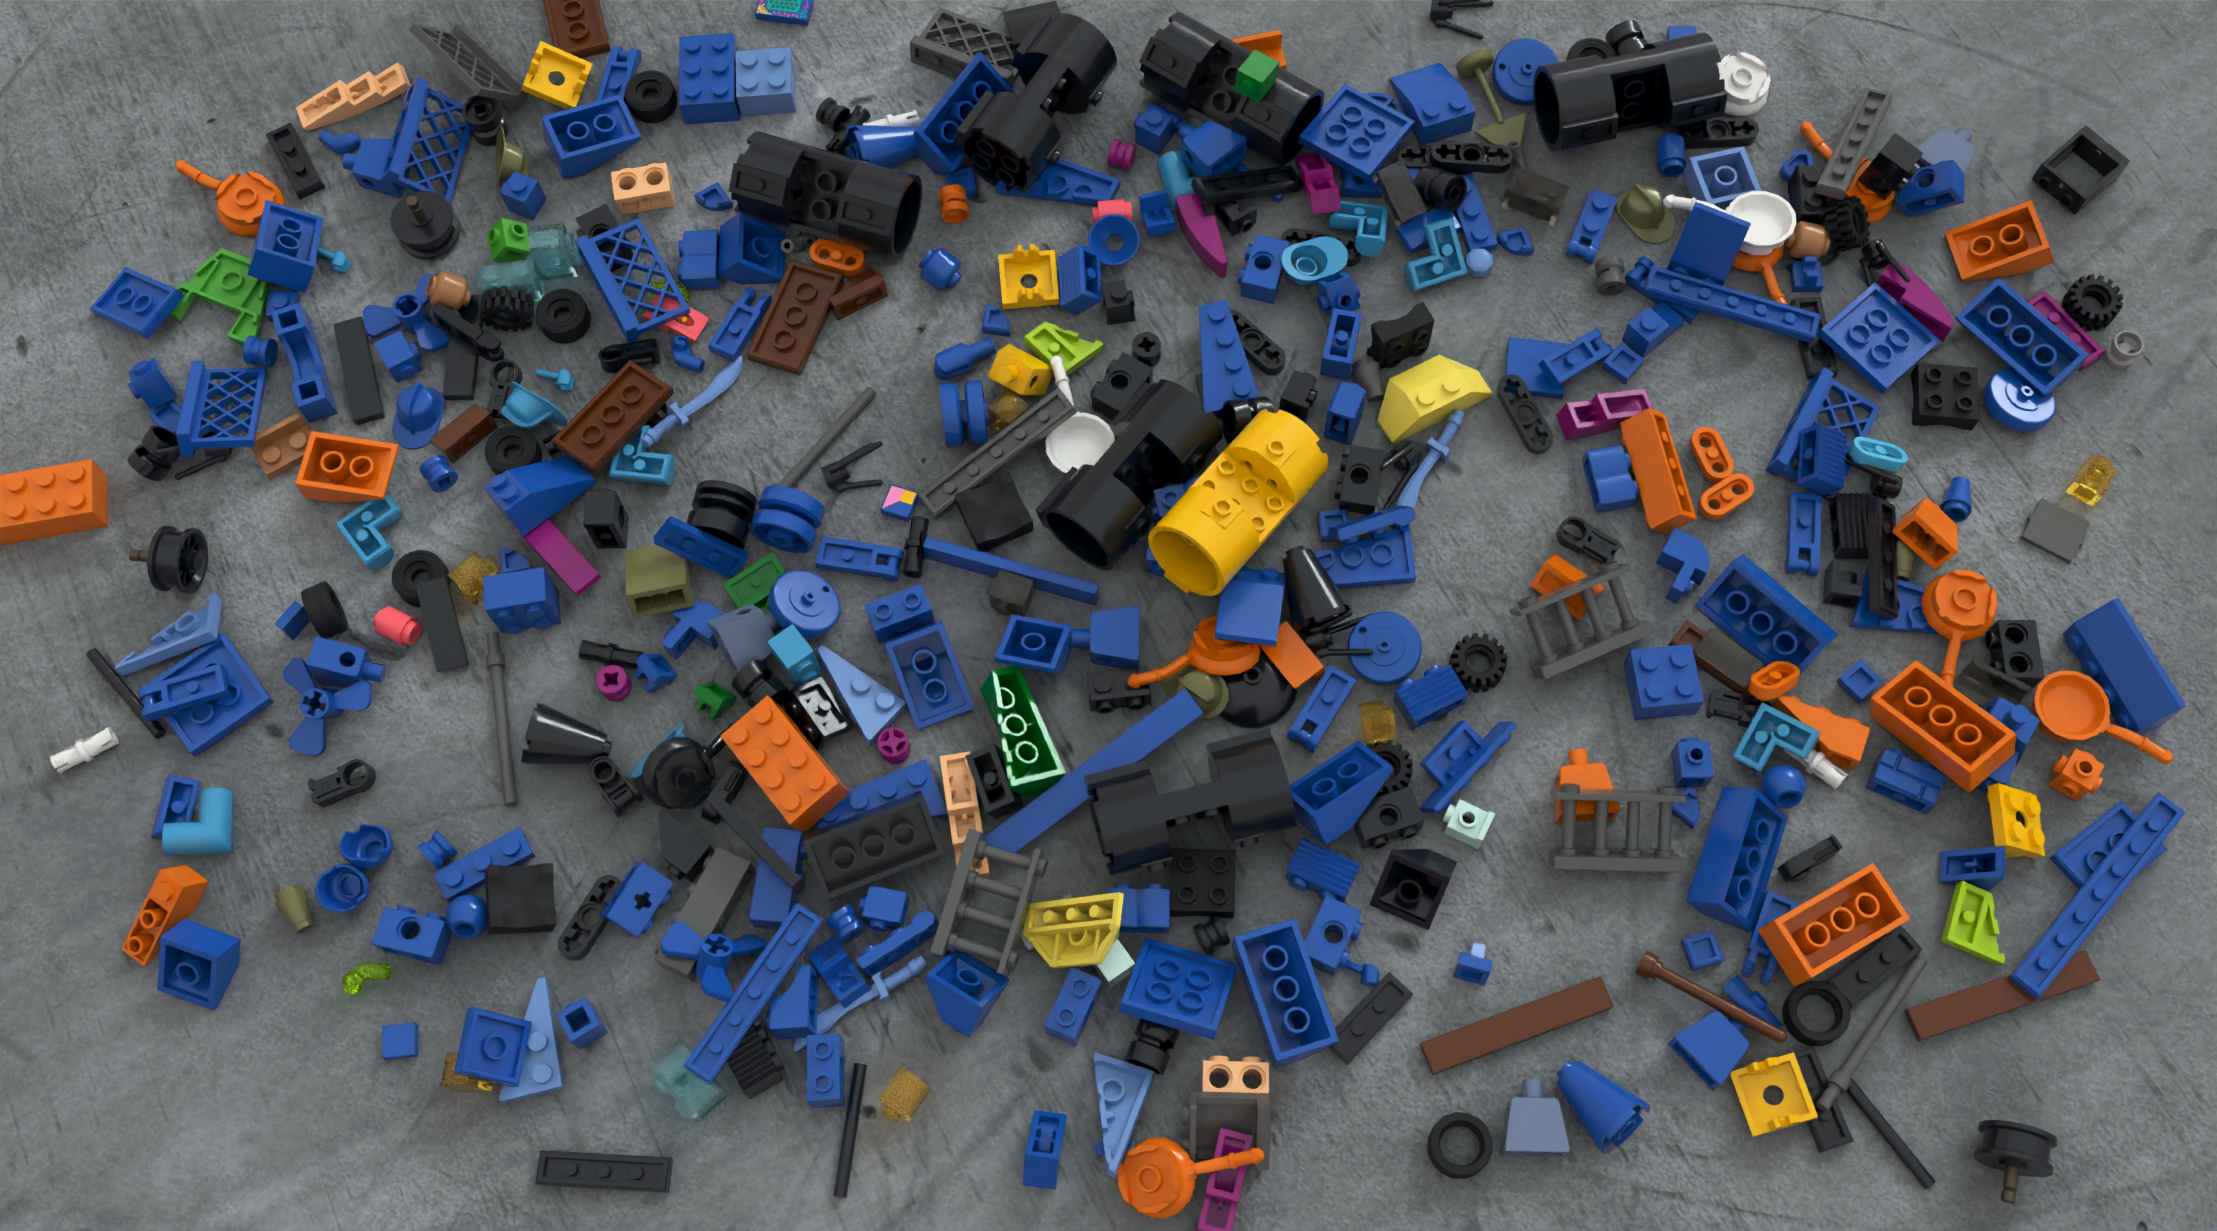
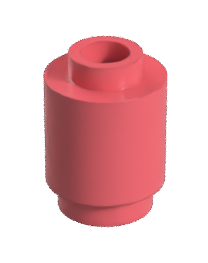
[1092,199,1133,224]
[373,606,422,646]

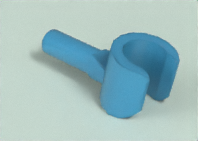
[317,247,351,273]
[536,369,574,392]

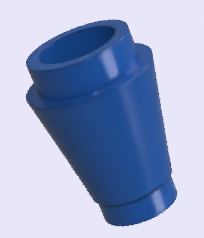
[1940,477,1972,522]

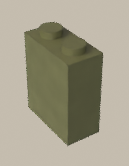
[625,545,694,619]

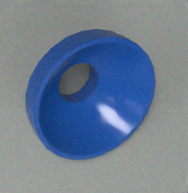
[1088,214,1140,266]

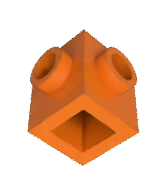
[2048,748,2105,801]

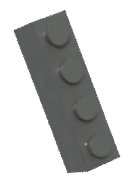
[654,847,756,982]

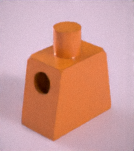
[1892,498,1959,570]
[1555,748,1620,824]

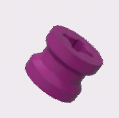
[1107,139,1137,171]
[596,665,632,702]
[878,727,911,764]

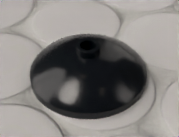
[1219,648,1297,728]

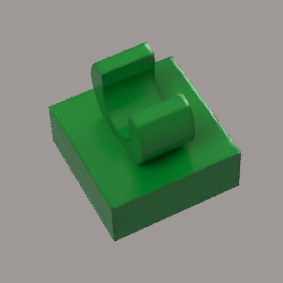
[693,681,737,720]

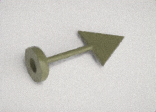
[1456,49,1526,146]

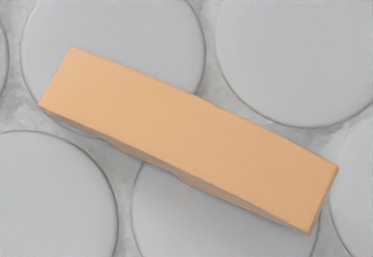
[296,62,411,131]
[940,751,990,878]

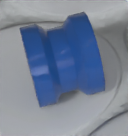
[243,336,278,367]
[420,455,458,492]
[417,830,458,869]
[826,905,866,945]

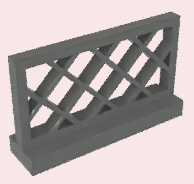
[910,7,1019,90]
[409,23,528,112]

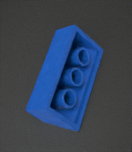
[914,52,1015,175]
[1955,277,2089,397]
[1695,554,1838,675]
[2063,597,2186,735]
[1687,787,1788,932]
[1232,918,1339,1069]

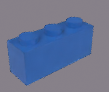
[749,827,808,929]

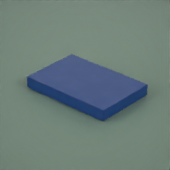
[89,267,184,339]
[2050,801,2168,889]

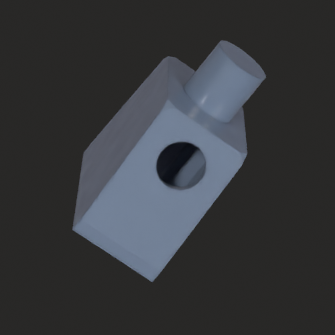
[1916,128,1976,172]
[707,604,781,673]
[1501,1079,1570,1157]

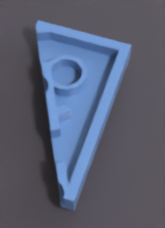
[115,593,222,676]
[817,645,906,747]
[499,977,565,1104]
[1093,1052,1154,1178]

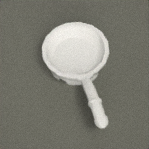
[1717,52,1771,116]
[1663,191,1797,255]
[1045,356,1115,474]

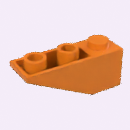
[1772,695,1870,771]
[121,865,209,966]

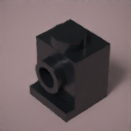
[1102,280,1136,325]
[1279,370,1318,423]

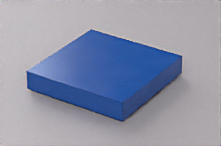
[1504,337,1567,399]
[454,1007,531,1087]

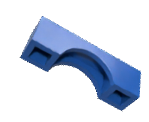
[271,303,338,423]

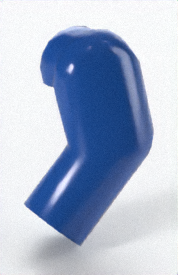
[319,130,361,154]
[671,335,705,373]

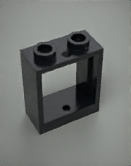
[2032,126,2130,215]

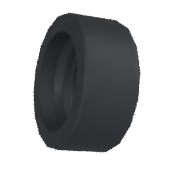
[1782,981,1851,1046]
[1427,1112,1493,1179]

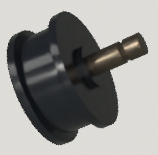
[390,191,460,259]
[129,525,208,594]
[1974,1120,2058,1204]

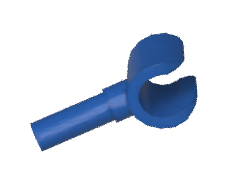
[1345,960,1380,986]

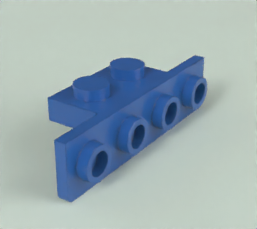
[1419,720,1517,813]

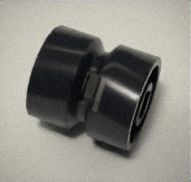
[1605,20,1648,56]
[462,95,508,147]
[1413,166,1467,212]
[1221,396,1274,439]
[127,425,181,481]
[732,659,790,708]
[1124,1018,1180,1075]

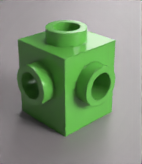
[487,218,531,267]

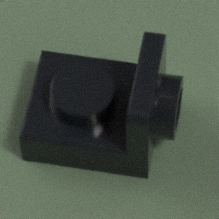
[1214,200,1257,237]

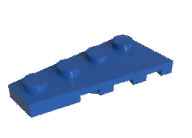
[996,158,1120,206]
[1199,299,1259,416]
[1314,524,1416,589]
[1850,569,1940,635]
[817,759,949,829]

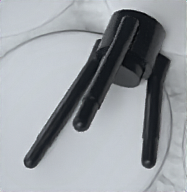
[1430,0,1494,39]
[1859,239,1911,288]
[155,431,232,480]
[1355,440,1422,510]
[821,441,883,493]
[1825,456,1903,501]
[1304,610,1373,658]

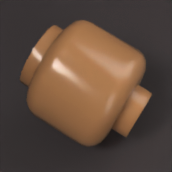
[1784,221,1830,260]
[425,271,472,311]

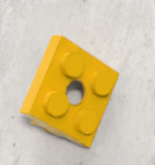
[521,41,593,110]
[998,244,1060,310]
[1987,783,2045,859]
[1730,1052,1818,1137]

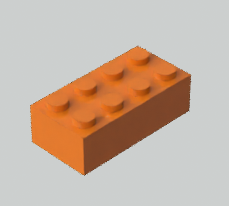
[0,459,108,545]
[1871,660,2016,793]
[720,695,850,834]
[1758,863,1911,987]

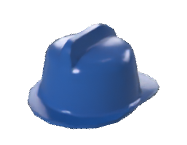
[392,382,445,449]

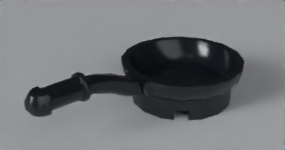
[641,720,738,809]

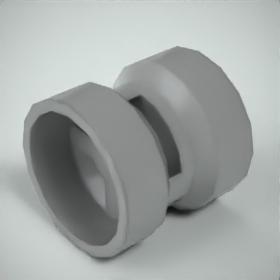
[2103,330,2144,370]

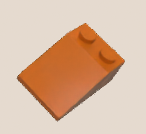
[1945,200,2054,282]
[295,431,400,503]

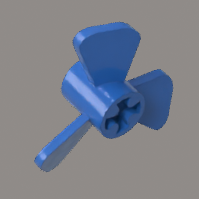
[363,274,449,352]
[283,658,372,756]
[661,922,767,1002]

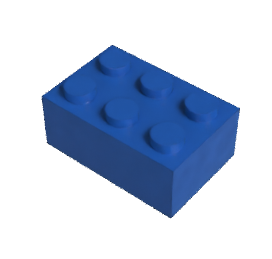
[679,33,740,124]

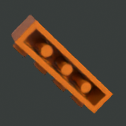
[1620,408,1697,534]

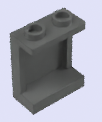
[1182,1091,1271,1170]

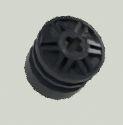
[686,480,758,550]

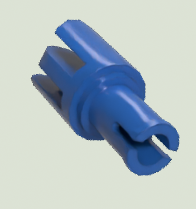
[933,337,996,380]

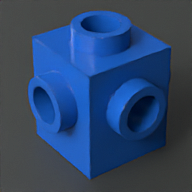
[1315,271,1360,317]

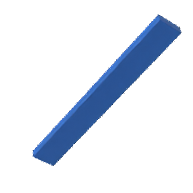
[985,688,1203,853]
[2009,792,2186,1000]

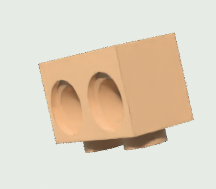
[611,162,676,215]
[1202,1056,1269,1093]

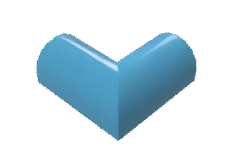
[1157,151,1207,212]
[1329,201,1389,257]
[1403,218,1467,291]
[609,425,675,486]
[335,492,404,570]
[1732,702,1821,773]
[162,788,234,856]

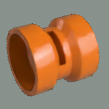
[938,184,969,224]

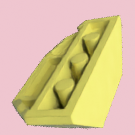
[1377,355,1493,445]
[1023,892,1124,968]

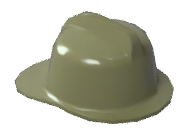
[495,126,530,188]
[1616,183,1676,244]
[1163,664,1229,719]

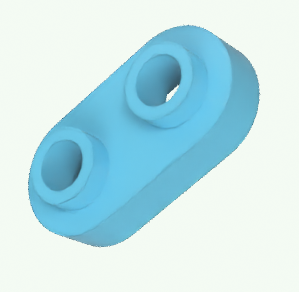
[1848,437,1908,472]

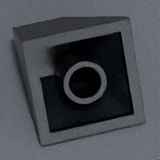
[1369,849,1457,930]

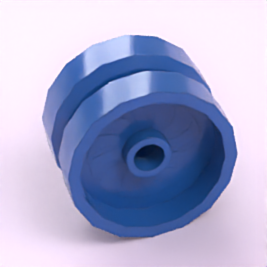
[940,380,989,448]
[749,485,825,553]

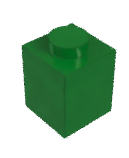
[1234,49,1280,103]

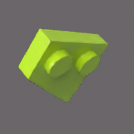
[1023,321,1104,376]
[1941,881,2005,966]

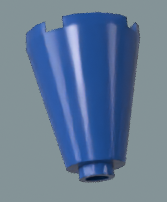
[845,125,918,168]
[1557,1061,1650,1154]

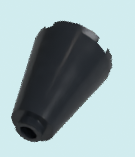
[1282,545,1352,633]
[522,703,612,765]

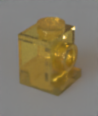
[2066,455,2118,507]
[448,552,499,605]
[1358,700,1398,744]

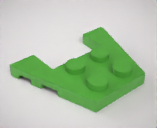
[168,248,271,346]

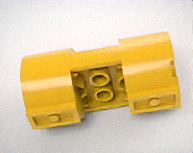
[1148,409,1328,596]

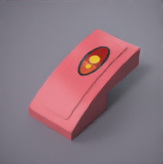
[642,295,709,344]

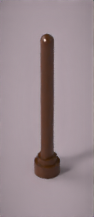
[1635,951,1787,1043]

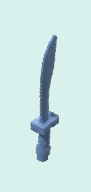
[640,356,743,448]
[1396,409,1465,529]
[793,955,928,1052]

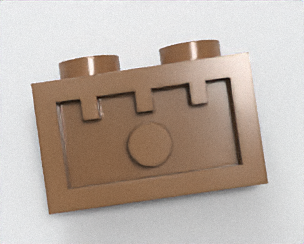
[249,413,311,480]

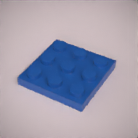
[1298,83,1415,182]
[1817,282,1941,394]
[145,632,274,757]
[1119,937,1238,1040]

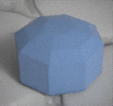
[1465,249,1493,277]

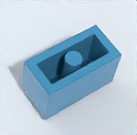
[767,624,822,687]

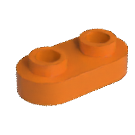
[809,239,865,276]
[1689,427,1734,483]
[1698,473,1754,520]
[1749,661,1800,701]

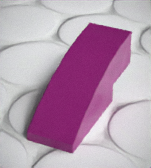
[1295,153,1341,215]
[1175,193,1227,278]
[1877,259,1955,343]
[1556,389,1654,440]
[519,519,601,596]
[1197,1128,1253,1231]

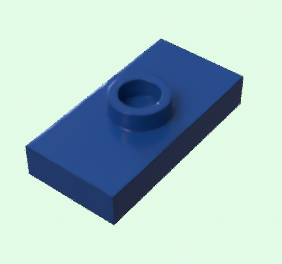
[1722,975,1783,1038]

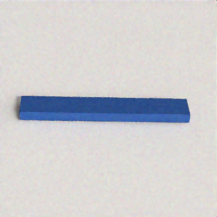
[1643,265,1821,343]
[923,537,1099,606]
[683,903,824,1085]

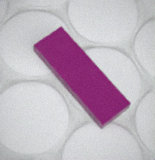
[2027,290,2105,372]

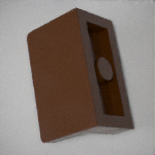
[829,268,888,320]
[431,404,498,463]

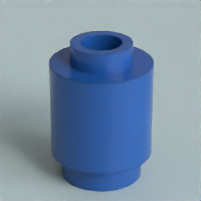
[1656,133,1686,177]

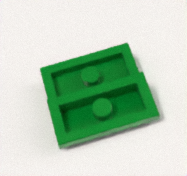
[722,552,786,615]

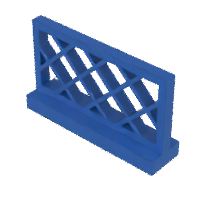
[380,77,470,203]
[575,218,690,344]
[176,361,267,457]
[1765,367,1881,502]

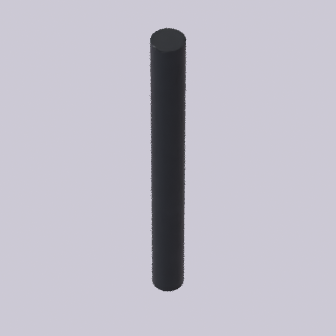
[86,648,166,739]
[833,1063,867,1198]
[1846,1077,1936,1189]

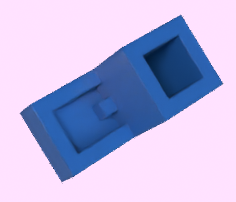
[1656,528,1709,604]
[661,601,724,660]

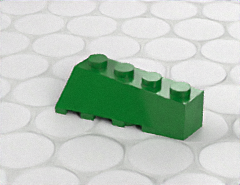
[980,666,1066,796]

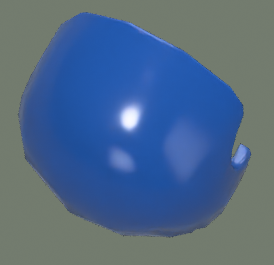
[339,824,394,870]
[315,863,370,913]

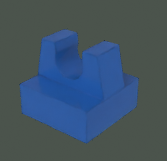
[1789,256,1824,292]
[633,653,678,692]
[1453,942,1493,986]

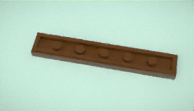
[1904,950,2100,1041]
[1420,976,1614,1075]

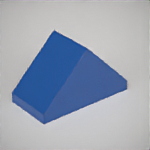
[1940,846,2005,891]

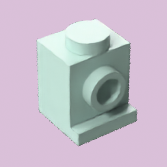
[1443,799,1495,850]

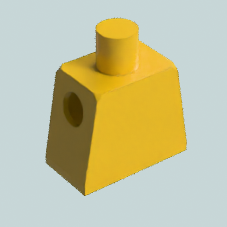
[988,344,1054,395]

